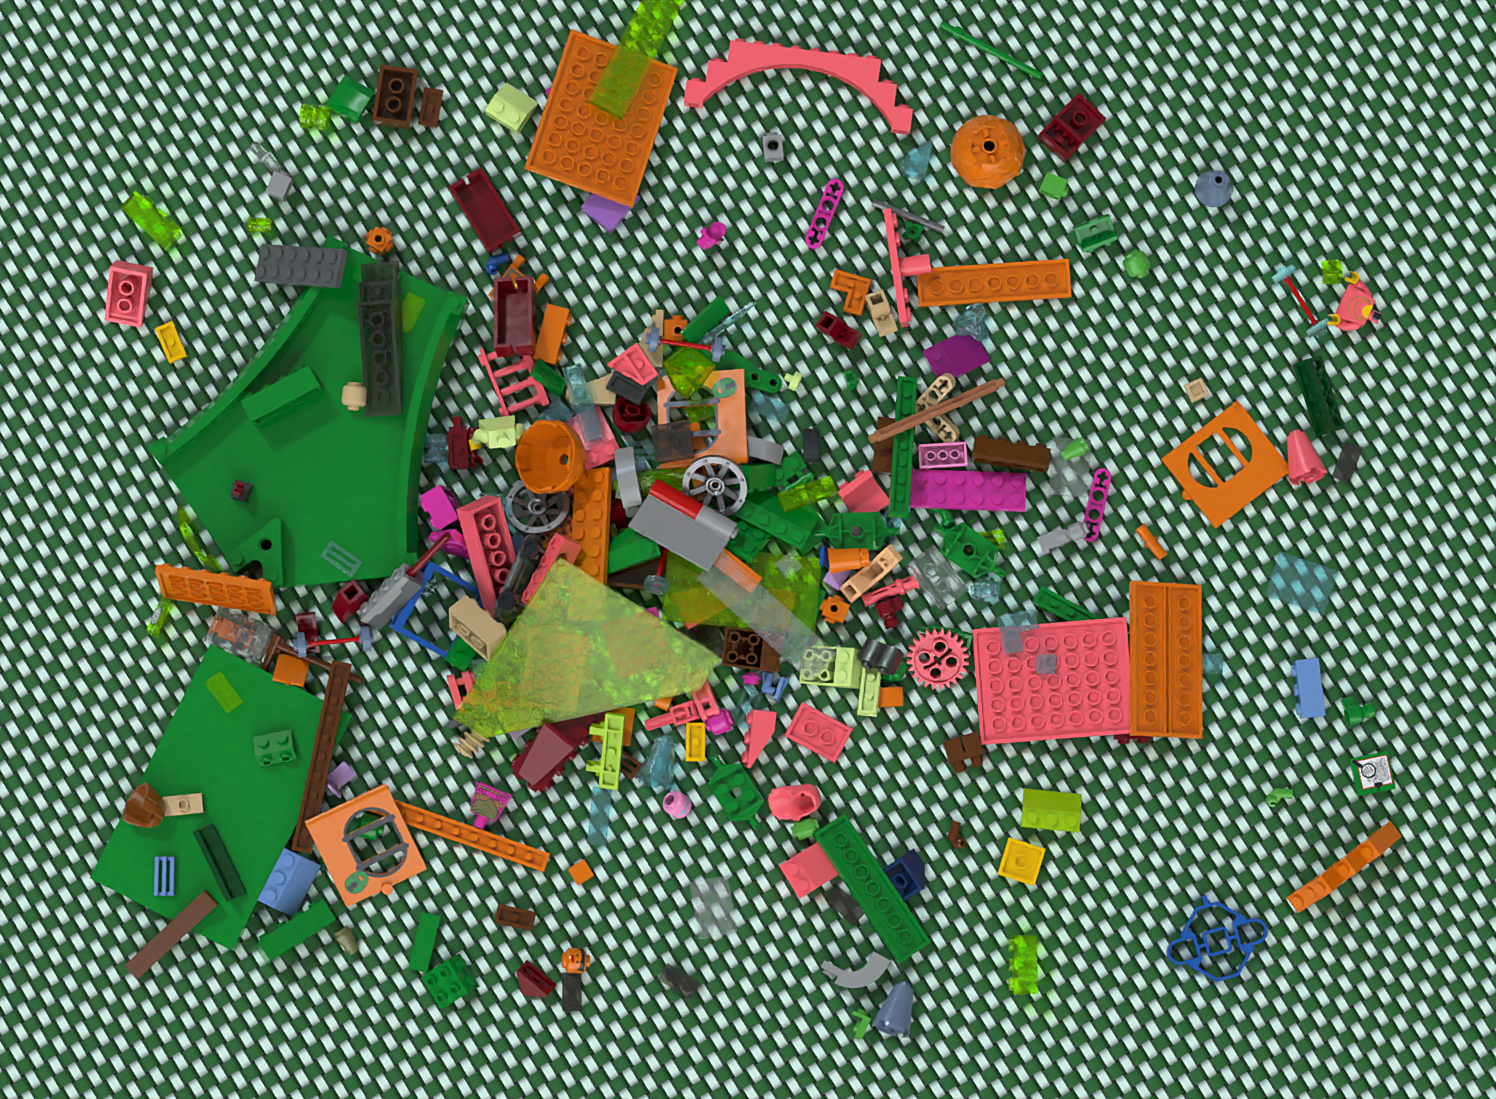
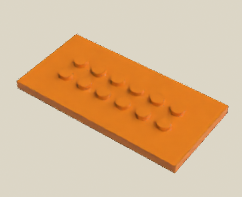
[1129,581,1202,739]

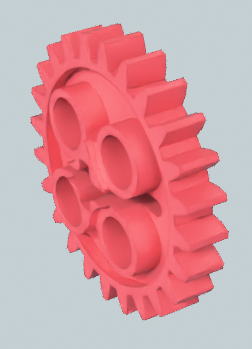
[907,627,969,690]

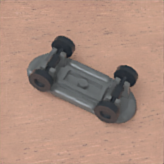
[494,534,545,625]

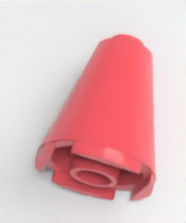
[1287,430,1327,485]

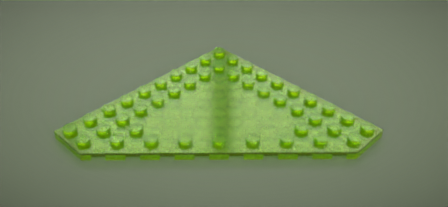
[453,556,721,738]

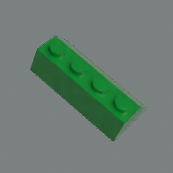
[734,490,820,552]

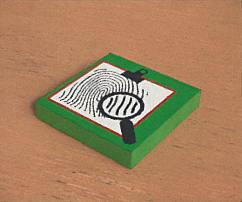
[1349,751,1396,797]

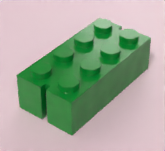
[240,365,323,426]

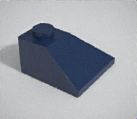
[883,848,925,902]

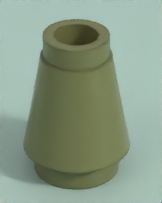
[334,925,360,955]

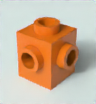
[365,227,394,256]
[663,315,688,342]
[819,595,850,624]

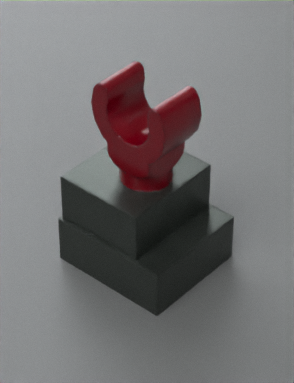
[230,479,253,503]

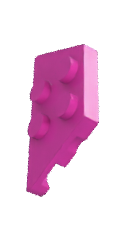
[429,529,470,560]

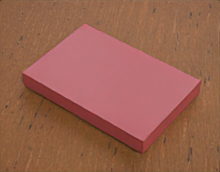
[784,702,853,763]

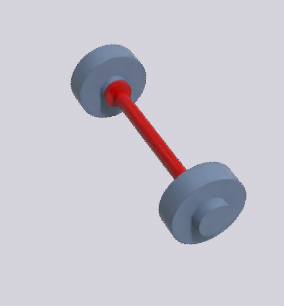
[645,327,726,362]
[293,626,374,658]

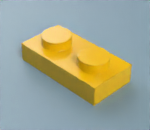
[155,321,188,364]
[686,723,705,762]

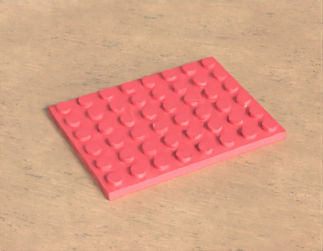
[972,617,1130,745]

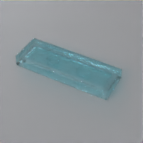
[587,786,612,846]

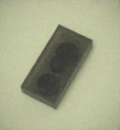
[658,963,700,1000]
[562,972,582,1011]

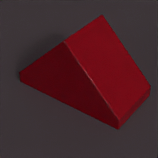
[610,491,627,530]

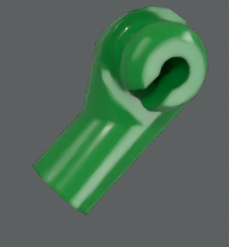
[931,509,954,527]

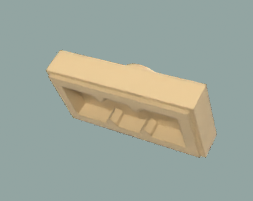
[163,793,204,816]

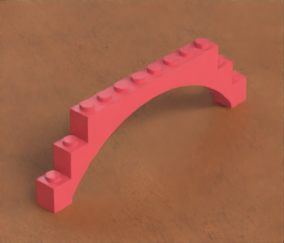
[684,38,913,135]

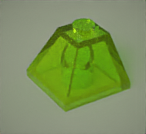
[662,347,716,399]

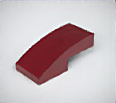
[296,611,320,654]

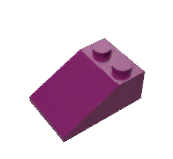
[922,327,990,387]

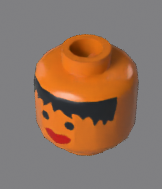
[562,948,590,973]

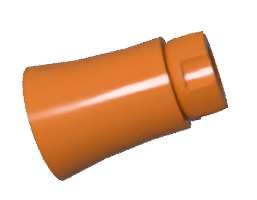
[828,548,870,575]

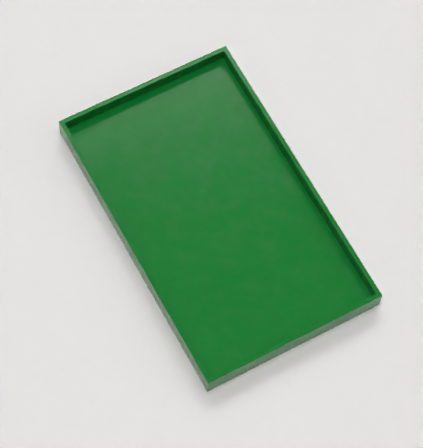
[90,644,354,951]

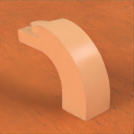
[839,544,903,603]

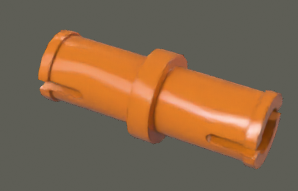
[1135,523,1168,561]

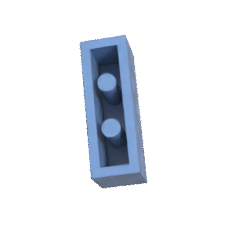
[1291,658,1326,719]

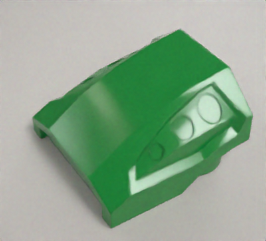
[325,75,376,125]

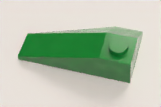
[607,527,661,575]

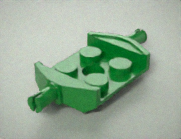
[814,512,900,551]
[933,522,1007,579]
[708,754,764,831]

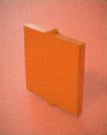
[272,653,310,687]

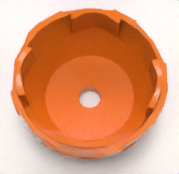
[950,114,1025,189]
[515,420,587,494]

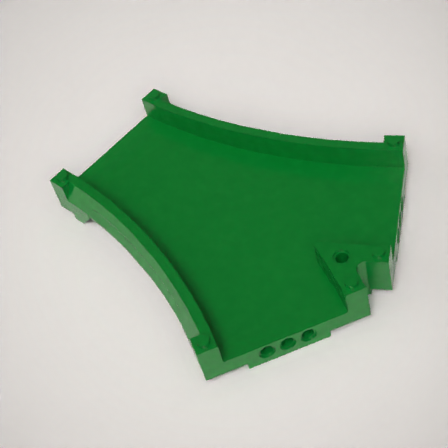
[148,235,470,589]

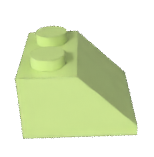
[485,83,539,134]

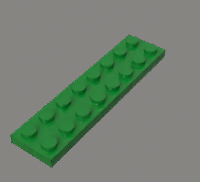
[813,813,931,964]

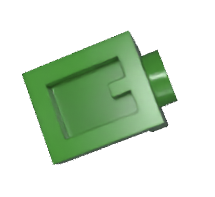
[852,1009,871,1040]

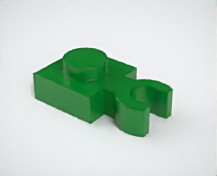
[842,369,859,392]

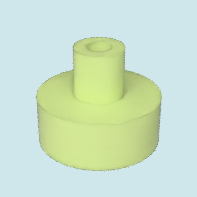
[784,371,803,391]

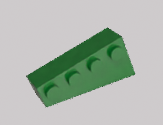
[255,900,336,966]

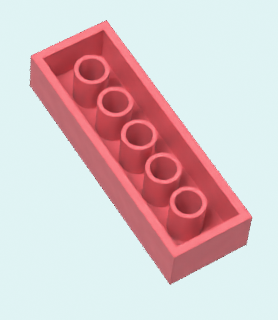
[456,495,526,618]

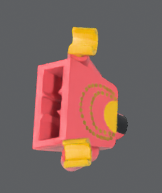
[1326,271,1382,331]

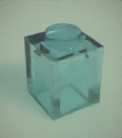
[1202,654,1223,675]

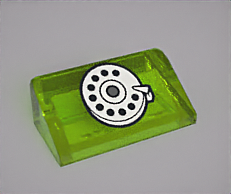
[145,598,173,638]

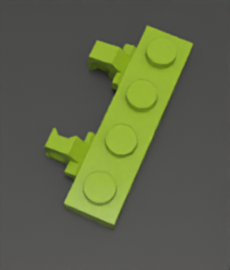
[586,712,626,790]

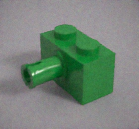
[729,462,774,492]

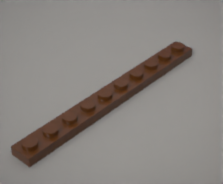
[292,660,352,854]

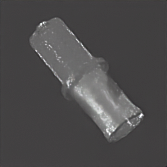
[249,141,283,174]

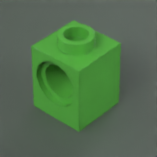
[1039,172,1070,201]

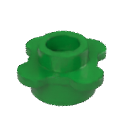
[902,221,924,243]

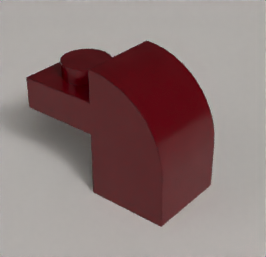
[815,310,862,350]

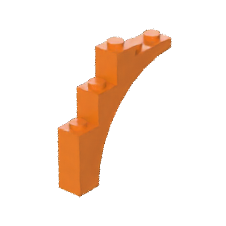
[1287,821,1402,913]

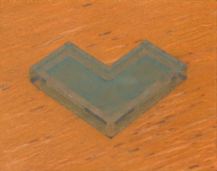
[997,609,1039,655]

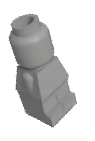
[1037,521,1090,555]

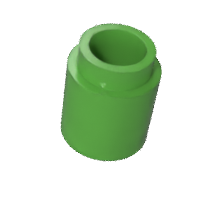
[791,817,820,841]

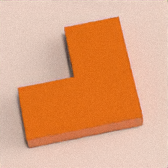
[830,269,872,317]

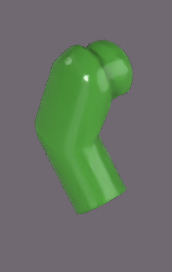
[1266,788,1293,807]

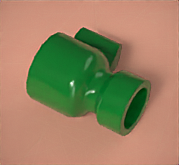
[1341,696,1375,726]

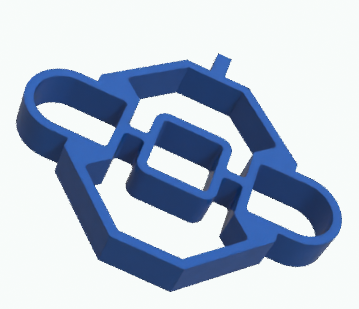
[1166,895,1268,982]

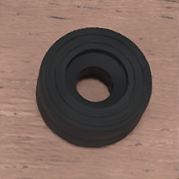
[803,428,820,463]

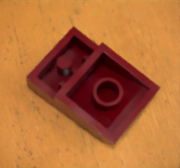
[1037,93,1107,163]

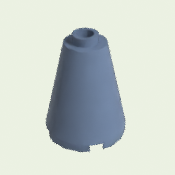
[1195,169,1233,208]
[872,981,914,1038]

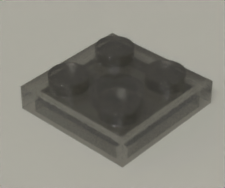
[651,419,695,464]

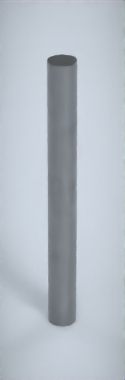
[871,199,945,233]

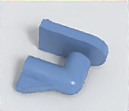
[761,671,790,702]

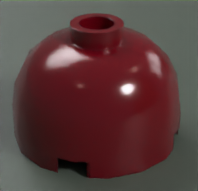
[612,397,651,434]

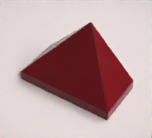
[516,960,557,997]

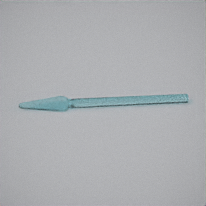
[644,301,756,388]

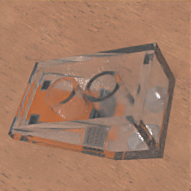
[204,606,275,663]

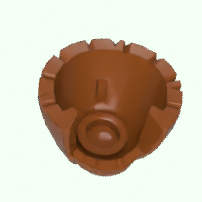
[122,782,165,828]

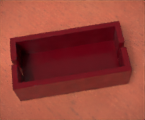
[449,167,522,255]
[494,276,536,357]

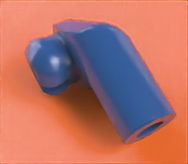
[486,252,510,275]

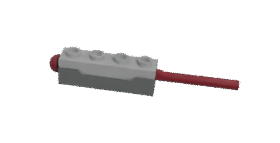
[360,532,451,630]

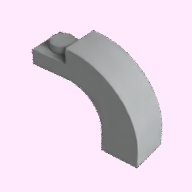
[747,436,784,465]
[614,446,644,518]
[821,951,890,988]

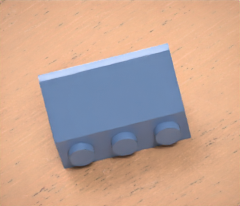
[258,848,321,916]

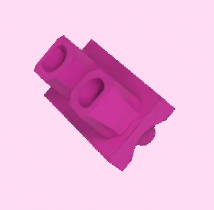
[696,222,726,250]

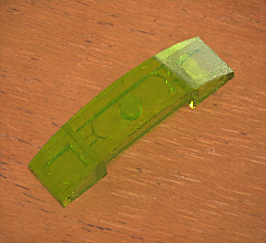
[177,505,224,573]

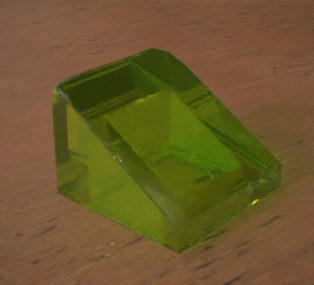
[1321,260,1343,284]

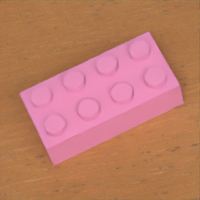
[918,442,968,469]

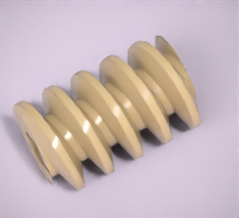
[452,718,496,758]

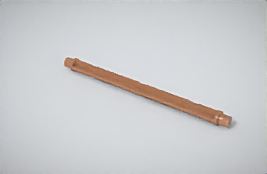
[868,378,1005,443]

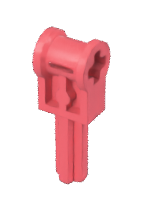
[645,700,701,731]

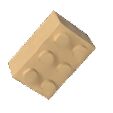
[449,595,507,663]

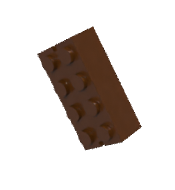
[607,552,684,594]

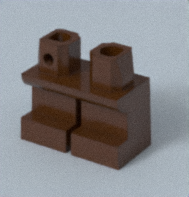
[942,731,983,773]

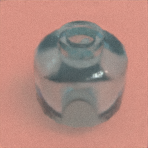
[970,577,1000,603]

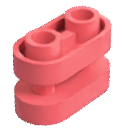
[446,669,482,712]

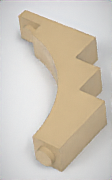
[566,310,664,406]

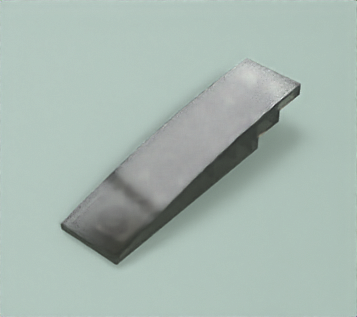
[358,261,403,417]

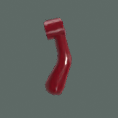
[467,426,483,469]

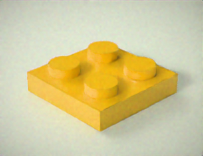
[997,837,1046,886]

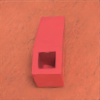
[742,709,777,768]

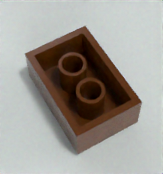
[372,65,420,130]

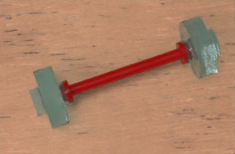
[1272,264,1329,338]
[643,547,669,595]

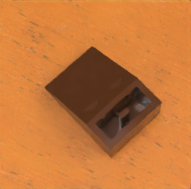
[721,627,783,673]

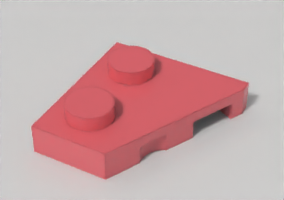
[607,343,659,385]

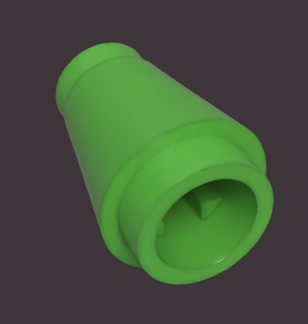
[1060,436,1090,461]

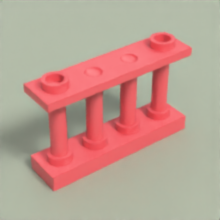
[478,348,551,417]

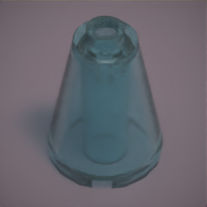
[635,735,676,791]

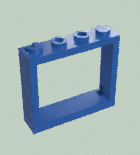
[389,561,483,658]

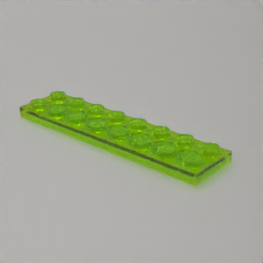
[588,0,684,120]

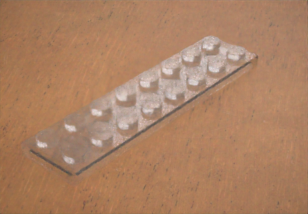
[696,550,837,682]

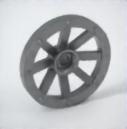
[682,455,748,517]
[505,481,570,536]

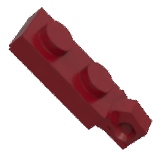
[448,416,469,470]

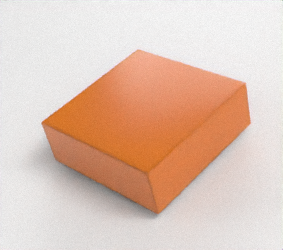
[568,859,594,885]

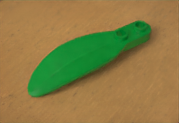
[671,344,782,394]

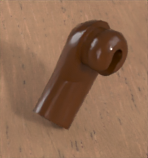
[948,821,966,849]

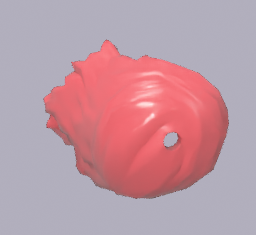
[767,784,821,822]

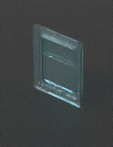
[1265,552,1338,615]

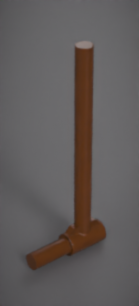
[261,633,363,684]

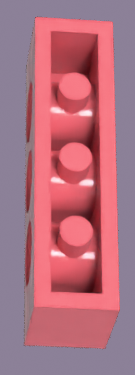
[520,532,582,614]

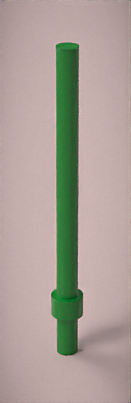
[939,21,1043,80]

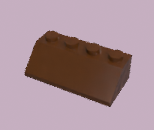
[971,434,1051,473]

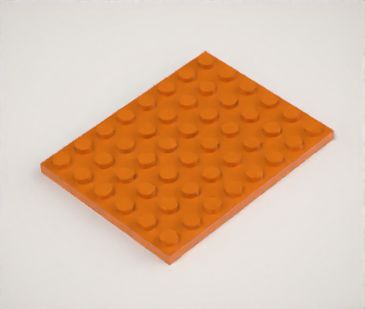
[524,29,678,208]

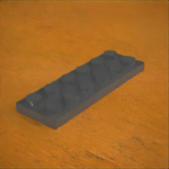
[254,244,348,288]

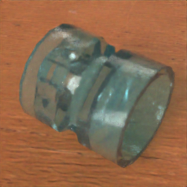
[538,398,574,422]
[424,434,449,464]

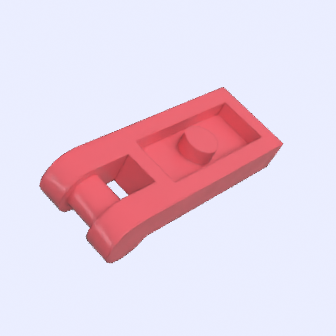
[685,666,721,721]

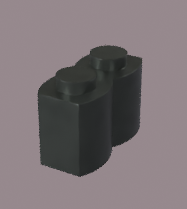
[858,638,904,676]

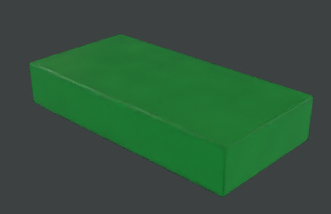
[529,359,567,397]

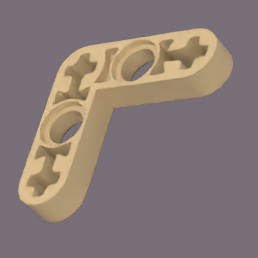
[915,373,960,443]

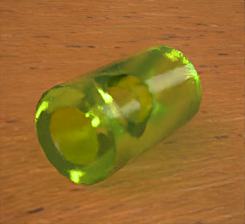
[247,217,272,233]

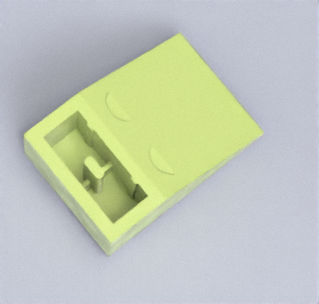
[799,645,863,689]

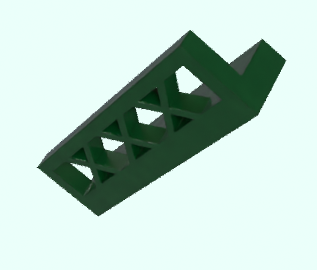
[1293,356,1345,437]
[193,824,246,902]

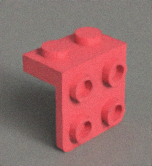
[837,469,889,513]

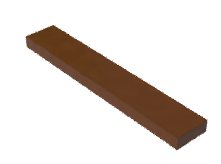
[124,889,219,980]

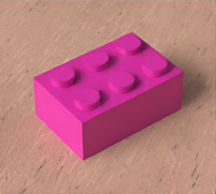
[420,485,461,531]

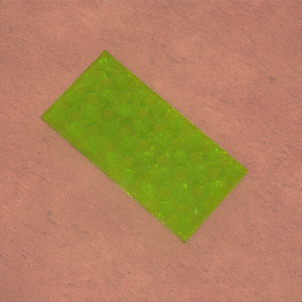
[662,550,821,635]

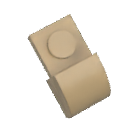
[865,289,898,337]

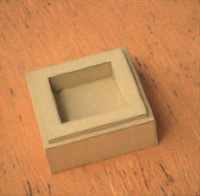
[1184,378,1210,403]

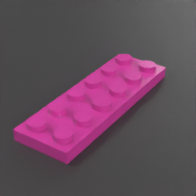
[910,469,1026,512]

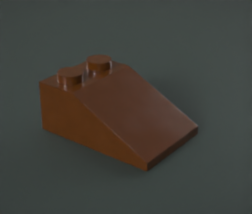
[871,417,915,476]

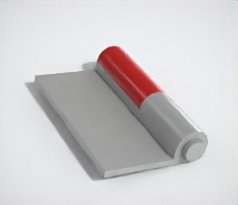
[628,478,739,572]

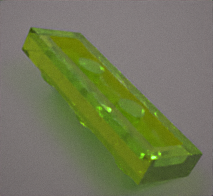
[777,476,838,513]

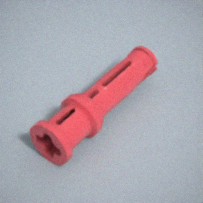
[862,572,920,607]

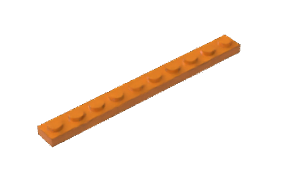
[368,790,550,872]

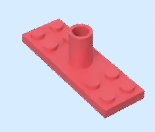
[883,208,932,328]

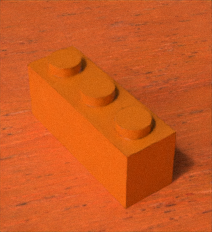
[533,304,573,367]

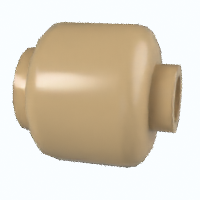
[341,382,367,411]

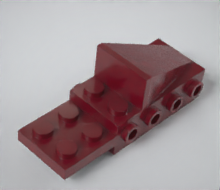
[511,682,615,793]

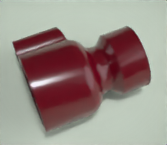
[874,595,904,630]

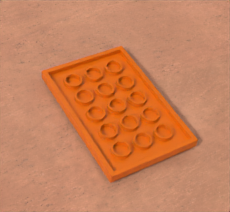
[155,563,277,616]

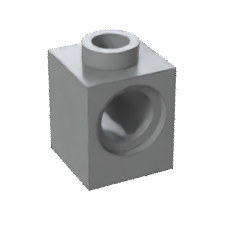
[763,132,784,162]
[265,171,294,202]

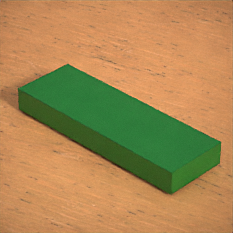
[680,296,730,344]
[408,912,441,973]

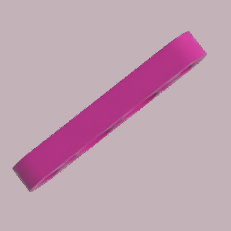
[805,179,844,250]
[1082,468,1111,542]

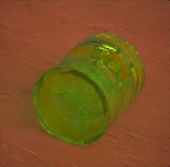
[299,103,330,131]

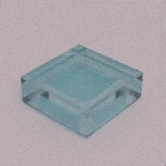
[1036,654,1057,674]

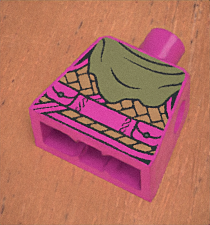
[470,781,512,830]

